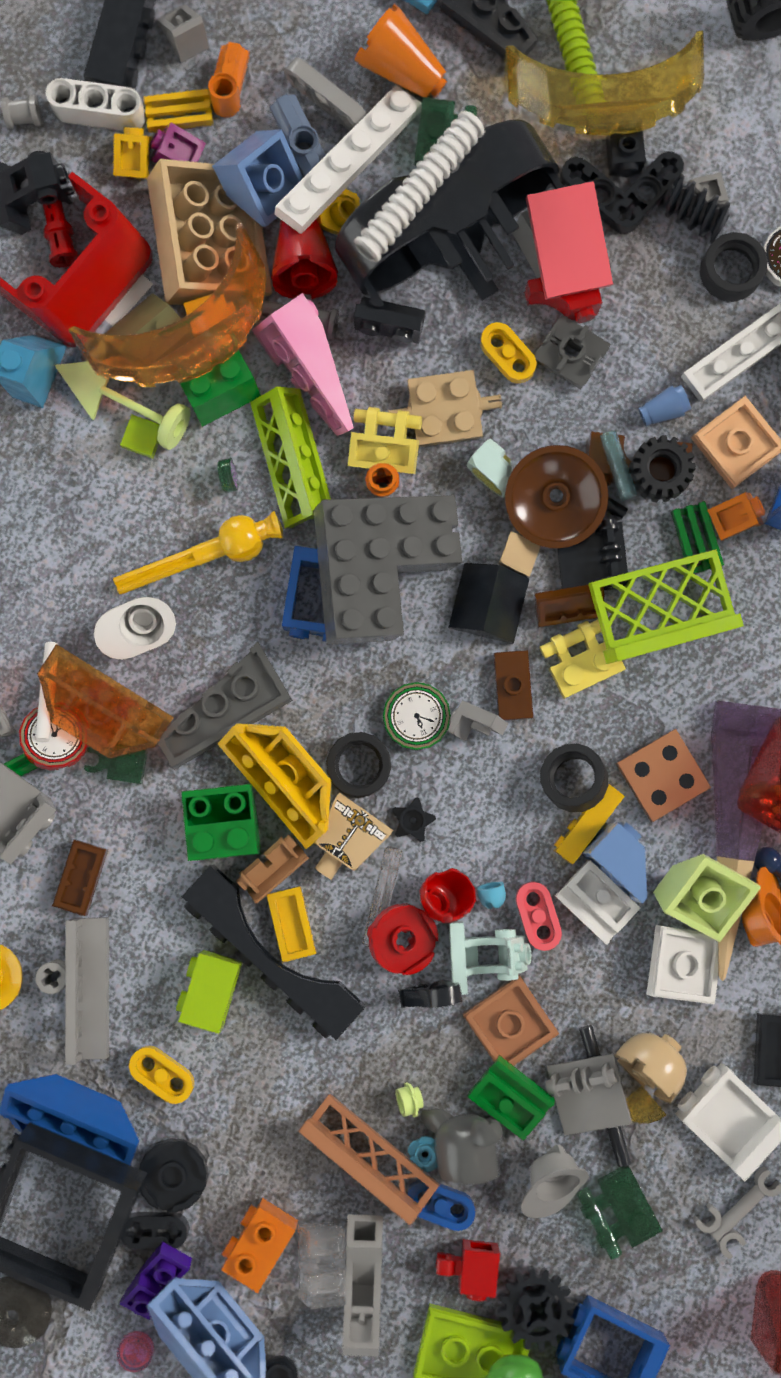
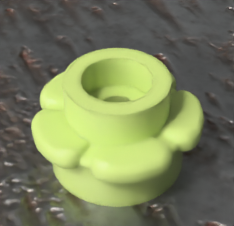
[395,1083,424,1118]

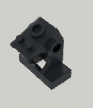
[0,151,76,235]

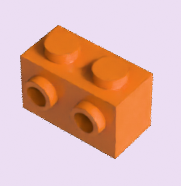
[221,1198,298,1293]

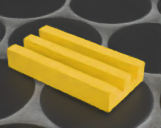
[144,89,213,133]

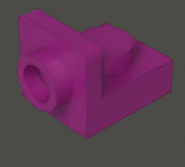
[150,122,206,163]

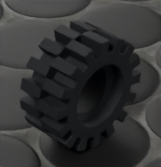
[629,435,696,502]

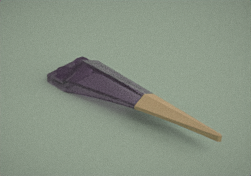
[711,701,781,981]

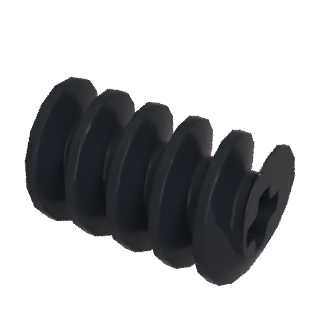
[656,174,731,243]

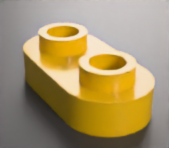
[480,322,536,384]
[129,1046,195,1104]

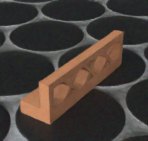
[298,1094,440,1225]

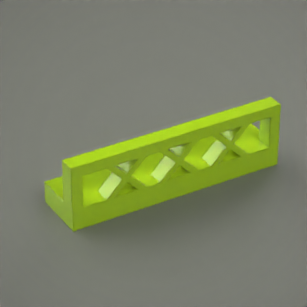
[250,386,331,528]

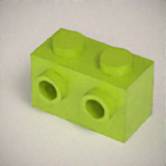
[176,950,243,1034]

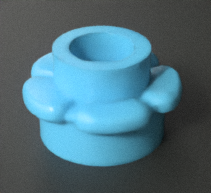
[408,1136,437,1172]

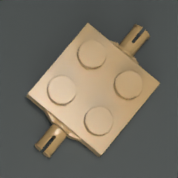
[388,370,502,447]

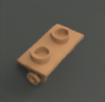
[236,835,309,904]

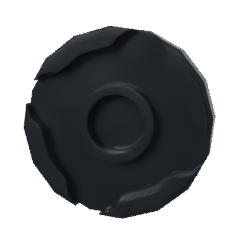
[139,1138,208,1213]

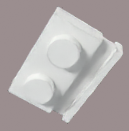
[555,860,641,945]

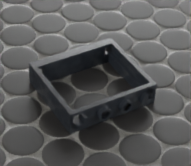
[0,1122,147,1311]

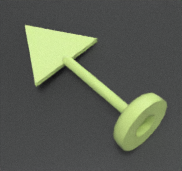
[55,359,191,450]

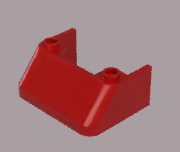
[0,172,153,347]

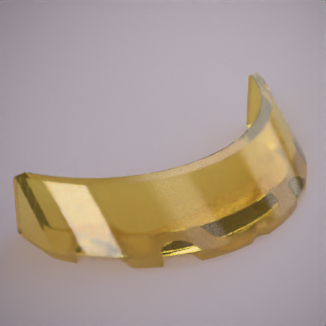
[505,30,704,135]

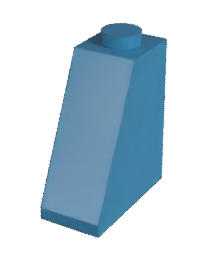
[0,335,66,408]

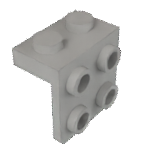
[0,762,56,865]

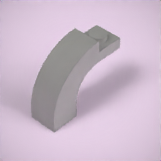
[342,1214,383,1357]

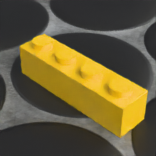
[554,783,625,865]

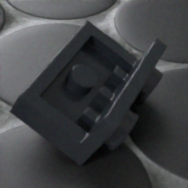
[353,297,426,344]

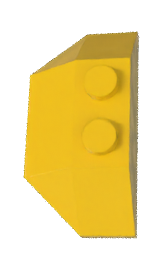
[217,724,331,849]

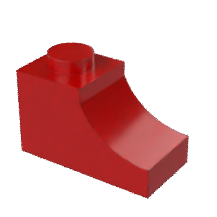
[524,277,603,323]

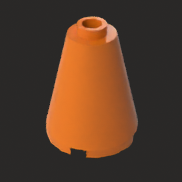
[355,4,447,99]

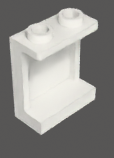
[675,1063,781,1181]

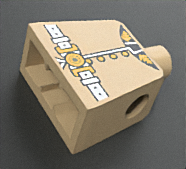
[315,792,393,880]

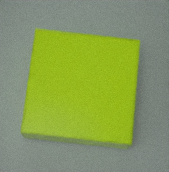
[120,414,160,459]

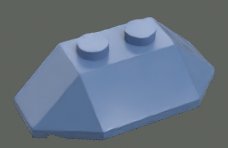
[147,1278,266,1378]

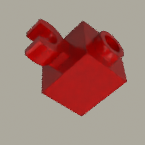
[436,1239,500,1301]

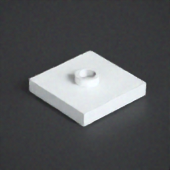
[647,925,718,1005]

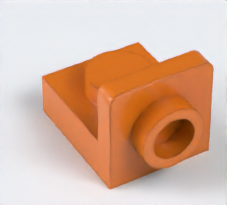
[708,492,765,541]

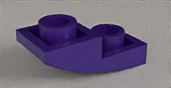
[119,1242,192,1320]

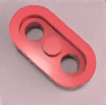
[515,882,562,951]

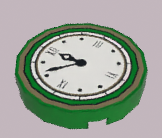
[383,682,451,750]

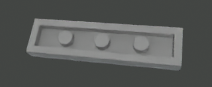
[65,917,109,1065]

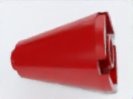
[271,219,338,299]

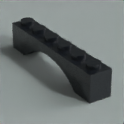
[181,865,365,1040]

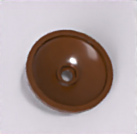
[505,445,608,548]

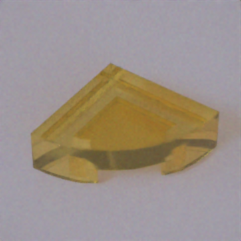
[626,1085,667,1123]

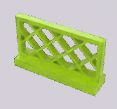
[588,549,744,664]

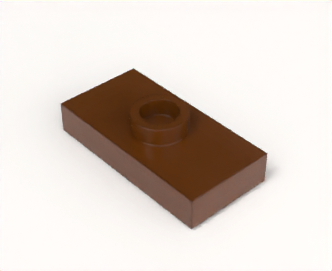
[534,585,605,627]
[493,650,533,721]
[52,839,109,916]

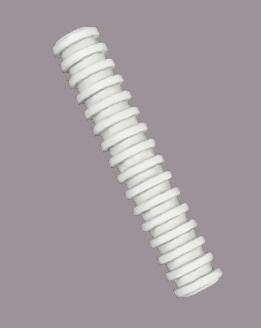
[354,111,485,262]

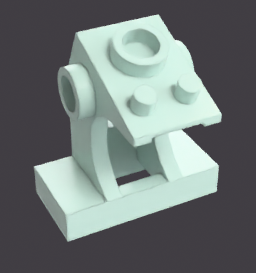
[448,920,531,994]

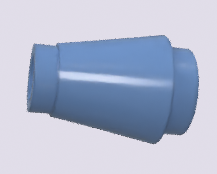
[638,385,691,426]

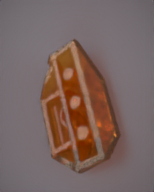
[37,644,174,759]

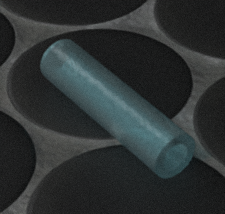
[600,430,637,501]

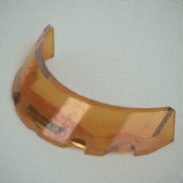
[68,222,267,387]

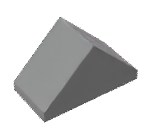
[157,4,209,63]

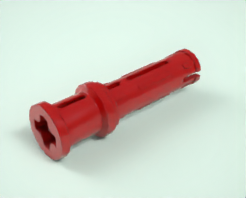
[42,200,79,268]

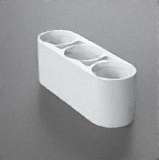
[46,78,146,131]

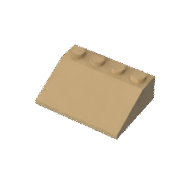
[147,159,272,305]

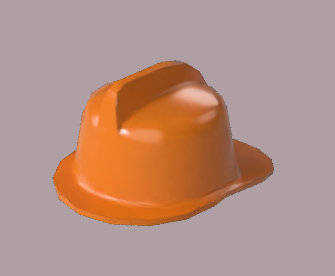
[741,867,781,947]

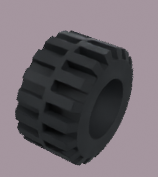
[726,0,781,41]

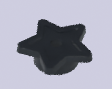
[392,797,436,842]

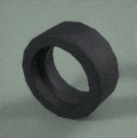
[699,232,768,302]
[326,732,391,798]
[540,743,608,812]

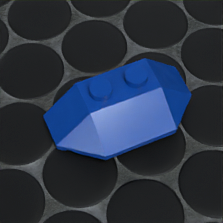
[0,1074,140,1165]

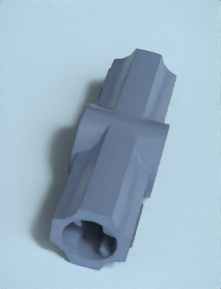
[269,94,326,177]

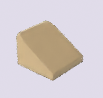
[498,531,541,578]

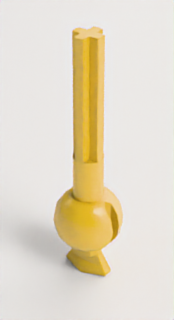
[113,511,283,595]

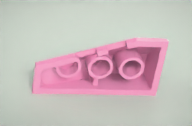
[252,293,354,436]

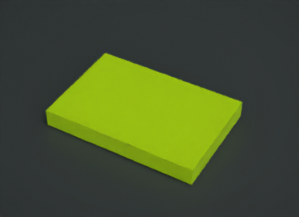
[413,1303,529,1378]

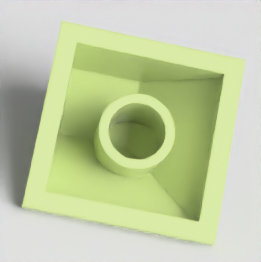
[653,854,761,942]

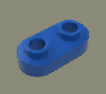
[407,1179,475,1231]

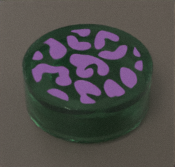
[217,457,239,493]

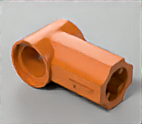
[208,42,250,118]

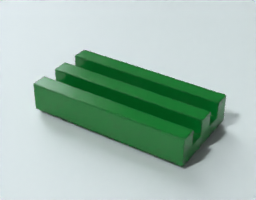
[671,501,724,574]

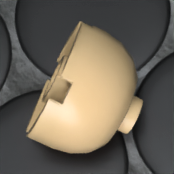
[615,1033,687,1103]

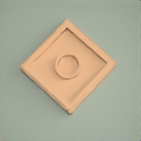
[691,396,781,490]

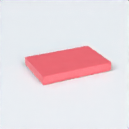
[526,181,613,300]

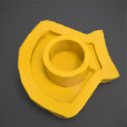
[317,189,360,235]

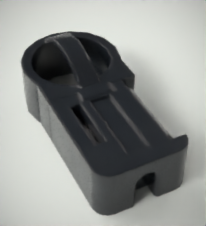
[398,979,463,1008]

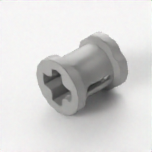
[1,94,42,129]
[35,959,65,994]

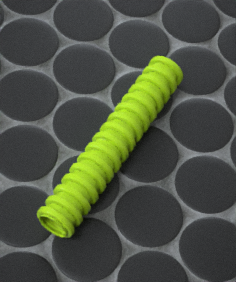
[546,0,610,128]

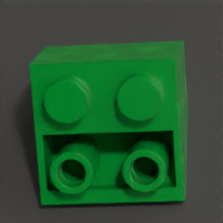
[165,325,261,427]
[181,784,262,861]

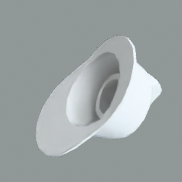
[94,597,176,660]

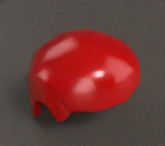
[419,868,476,923]

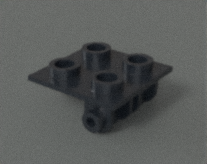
[557,519,628,591]

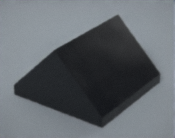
[448,563,529,644]

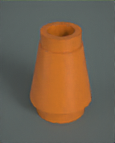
[365,463,399,498]

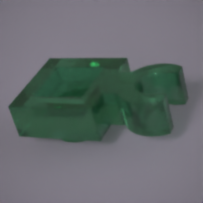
[84,745,148,784]

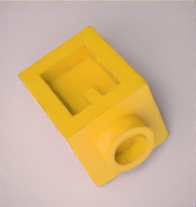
[113,127,152,178]

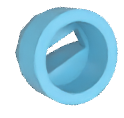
[477,882,506,909]

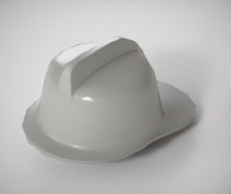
[520,1145,589,1219]

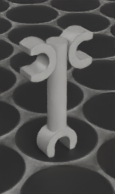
[693,1167,781,1259]

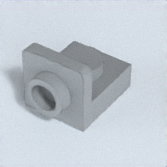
[448,700,508,741]

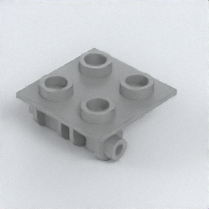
[546,1053,632,1135]

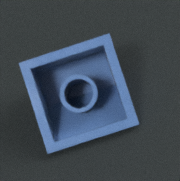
[212,129,303,227]
[582,822,647,904]

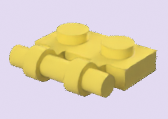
[348,407,422,474]
[539,619,626,699]

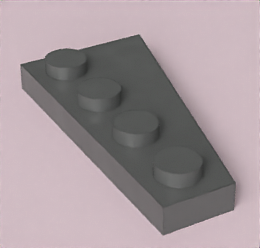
[156,642,293,770]

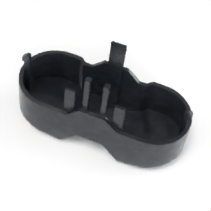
[335,120,568,309]

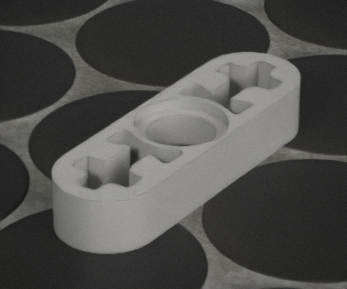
[284,57,366,131]

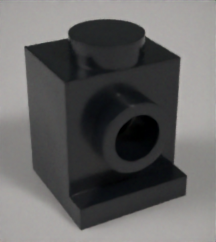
[605,120,646,178]

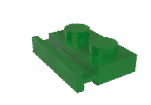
[468,1055,555,1141]

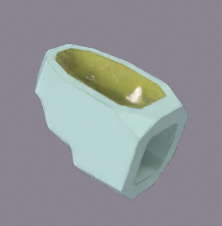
[467,438,513,498]

